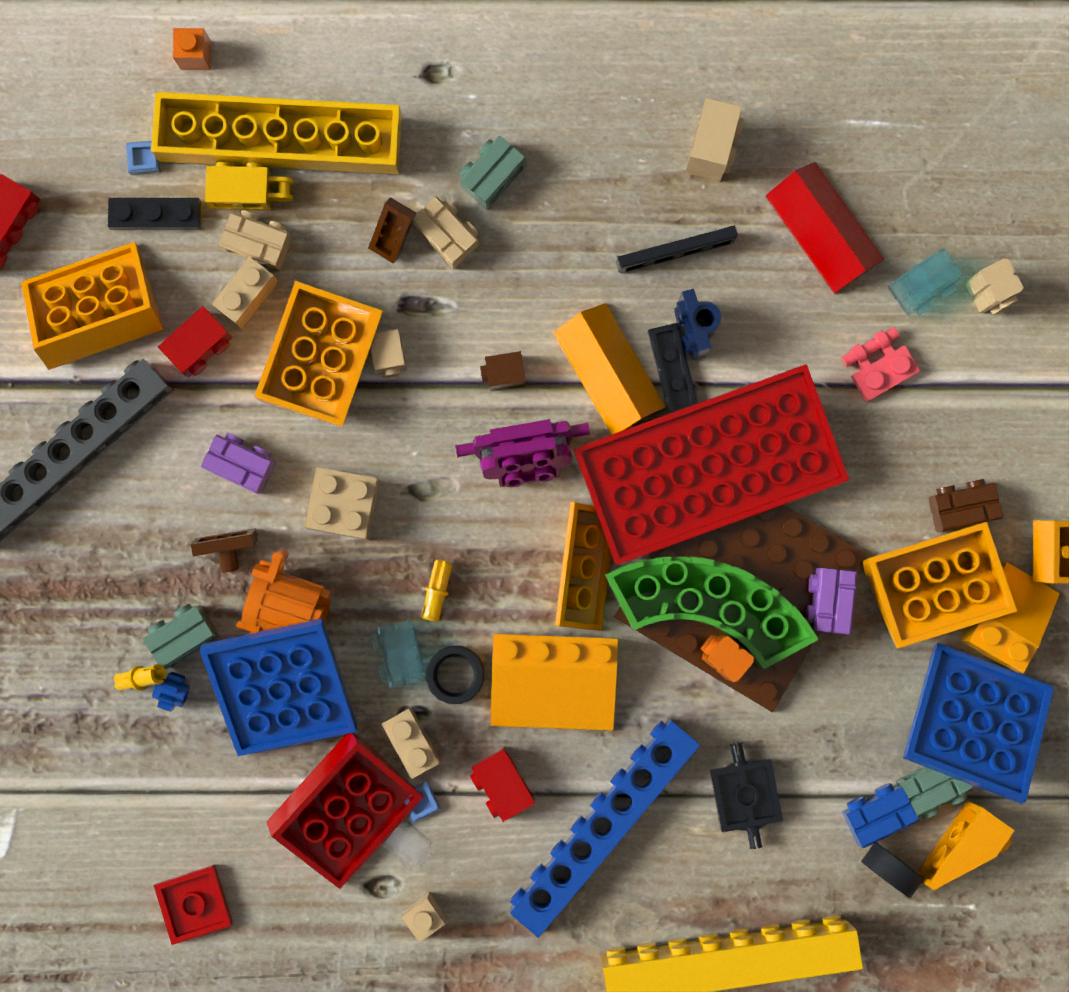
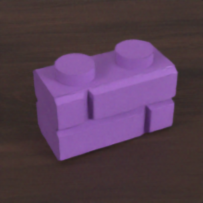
[201,432,276,495]
[805,568,858,635]

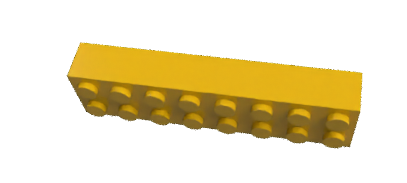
[151,92,402,175]
[601,915,863,992]

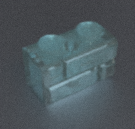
[888,248,964,316]
[371,620,426,689]

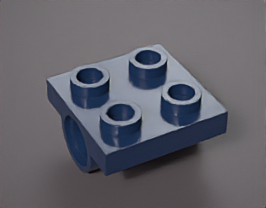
[674,288,721,361]

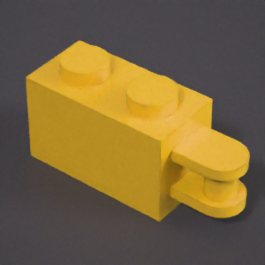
[205,162,294,211]

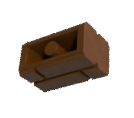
[929,479,1003,533]

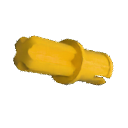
[420,559,452,622]
[113,664,166,690]

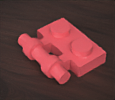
[841,327,920,402]

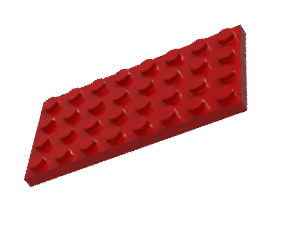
[573,364,849,565]

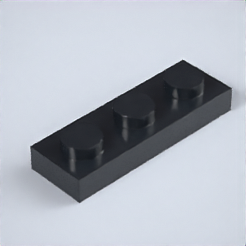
[108,198,201,230]

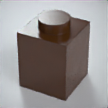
[480,351,526,391]

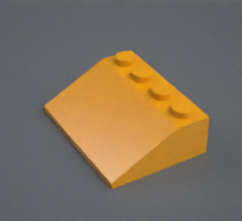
[21,242,164,370]
[254,281,383,427]
[862,522,1017,648]
[491,633,618,731]

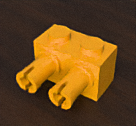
[1033,520,1069,583]

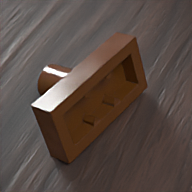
[368,197,417,264]
[190,528,258,573]

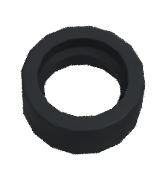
[426,646,485,704]
[861,842,924,898]

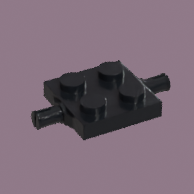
[709,742,783,849]

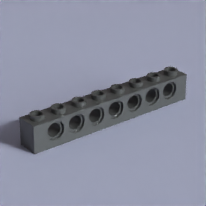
[0,359,174,542]

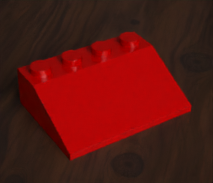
[266,732,424,889]

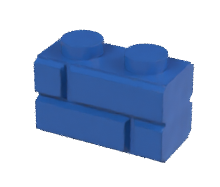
[842,783,919,849]

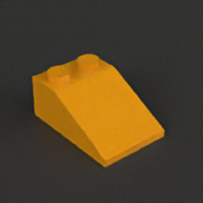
[960,562,1060,673]
[917,801,1015,890]

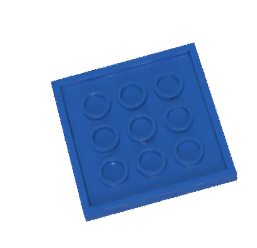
[199,618,358,756]
[903,643,1054,804]

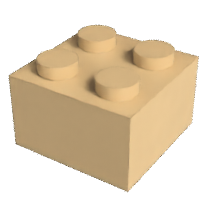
[685,98,745,182]
[304,467,380,540]

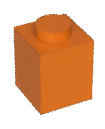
[173,28,211,70]

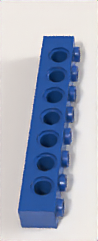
[509,719,700,938]

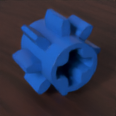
[152,671,190,712]

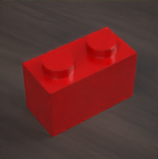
[158,306,233,378]
[470,747,535,822]

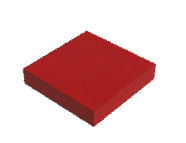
[153,864,233,945]

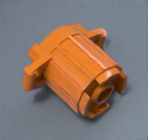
[236,548,333,634]

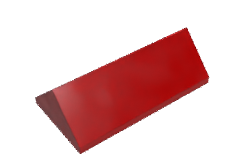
[765,162,884,294]

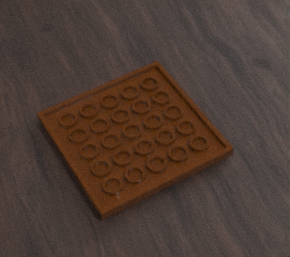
[613,505,866,713]

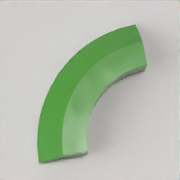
[605,556,819,669]

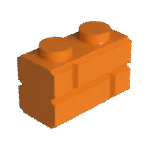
[700,635,754,682]

